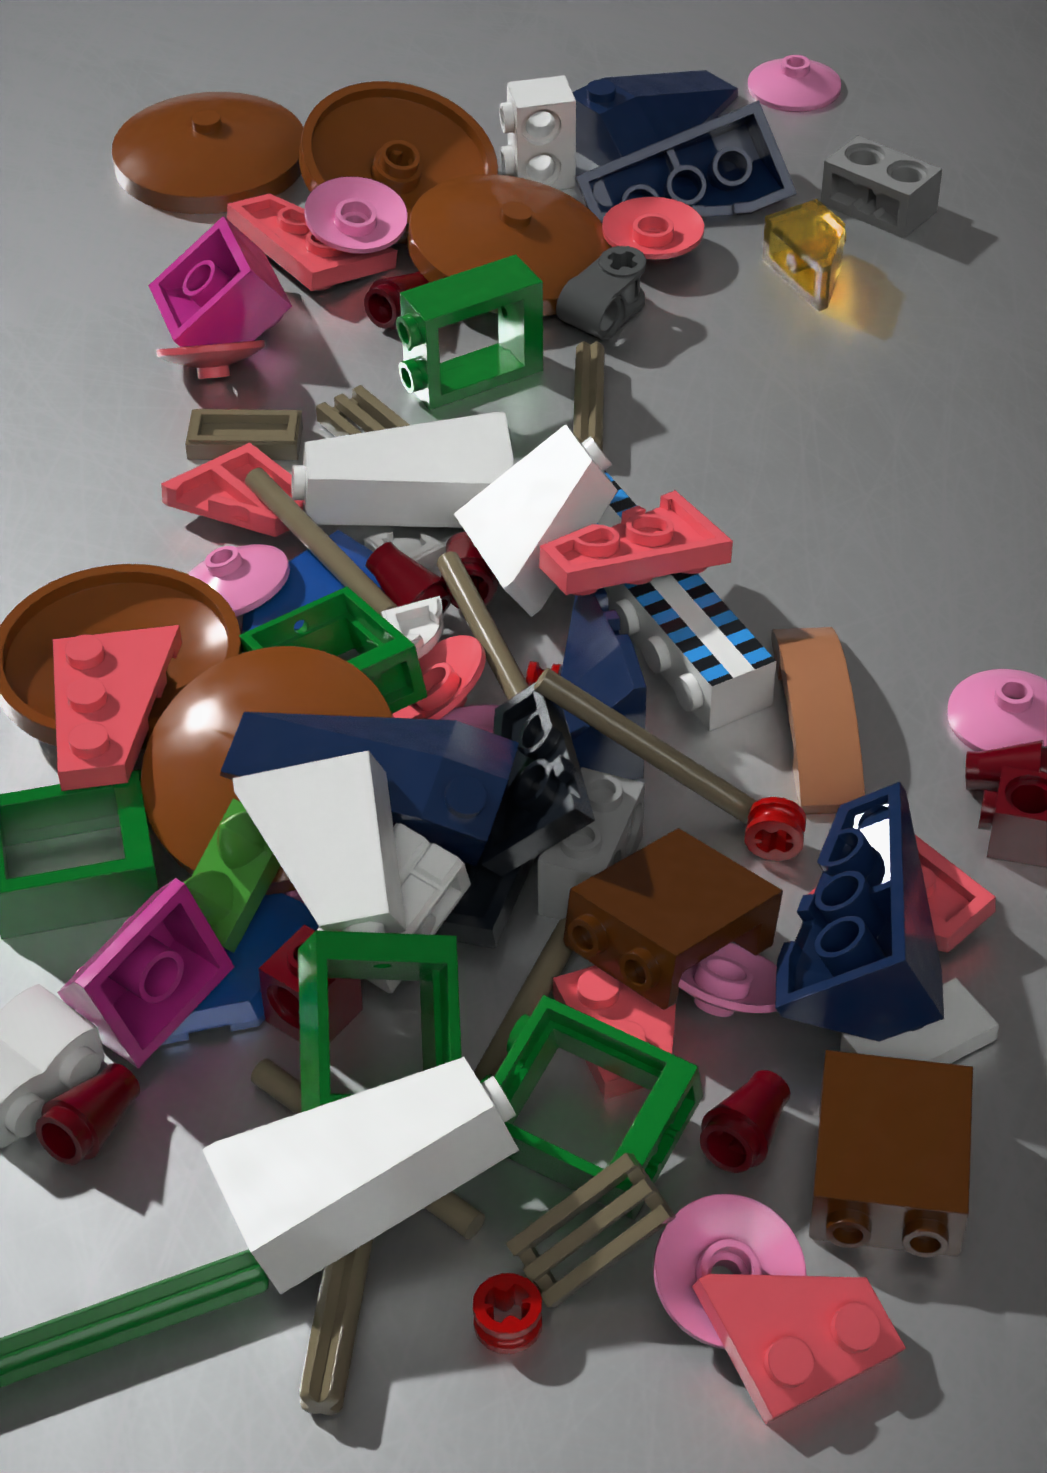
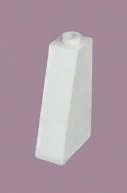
[291,412,515,528]
[202,1057,519,1294]

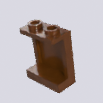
[563,828,783,1010]
[809,1050,973,1257]

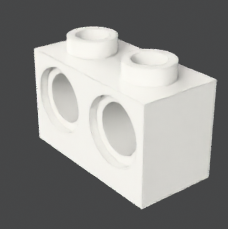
[499,75,576,190]

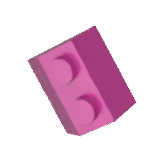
[148,216,292,347]
[57,878,234,1069]

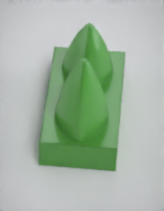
[183,798,281,953]

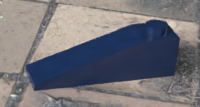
[572,70,738,166]
[575,100,797,223]
[561,588,647,780]
[220,712,519,866]
[775,782,944,1042]

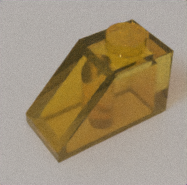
[762,199,846,311]

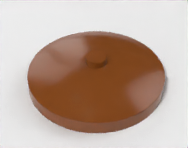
[299,81,498,245]
[112,92,304,214]
[407,174,612,316]
[0,564,243,749]
[141,646,394,895]

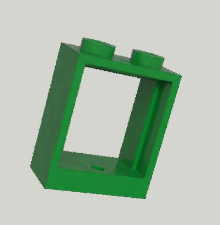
[396,255,544,411]
[239,586,428,714]
[0,771,159,939]
[298,930,462,1112]
[480,995,703,1220]

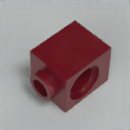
[978,766,1047,868]
[258,924,363,1044]

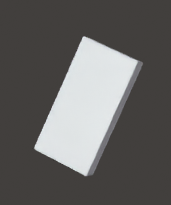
[840,978,999,1064]

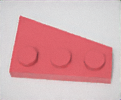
[227,194,398,291]
[539,490,733,596]
[53,625,182,791]

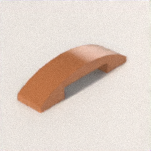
[771,627,865,815]

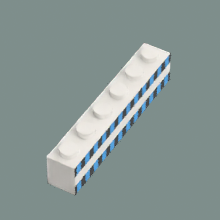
[597,471,776,731]

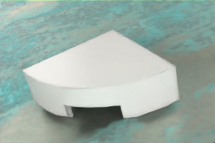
[364,532,446,570]
[381,596,444,659]

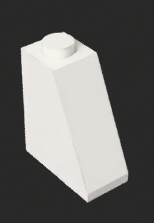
[454,425,618,617]
[233,750,407,933]

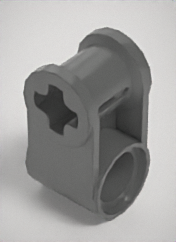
[556,246,646,340]

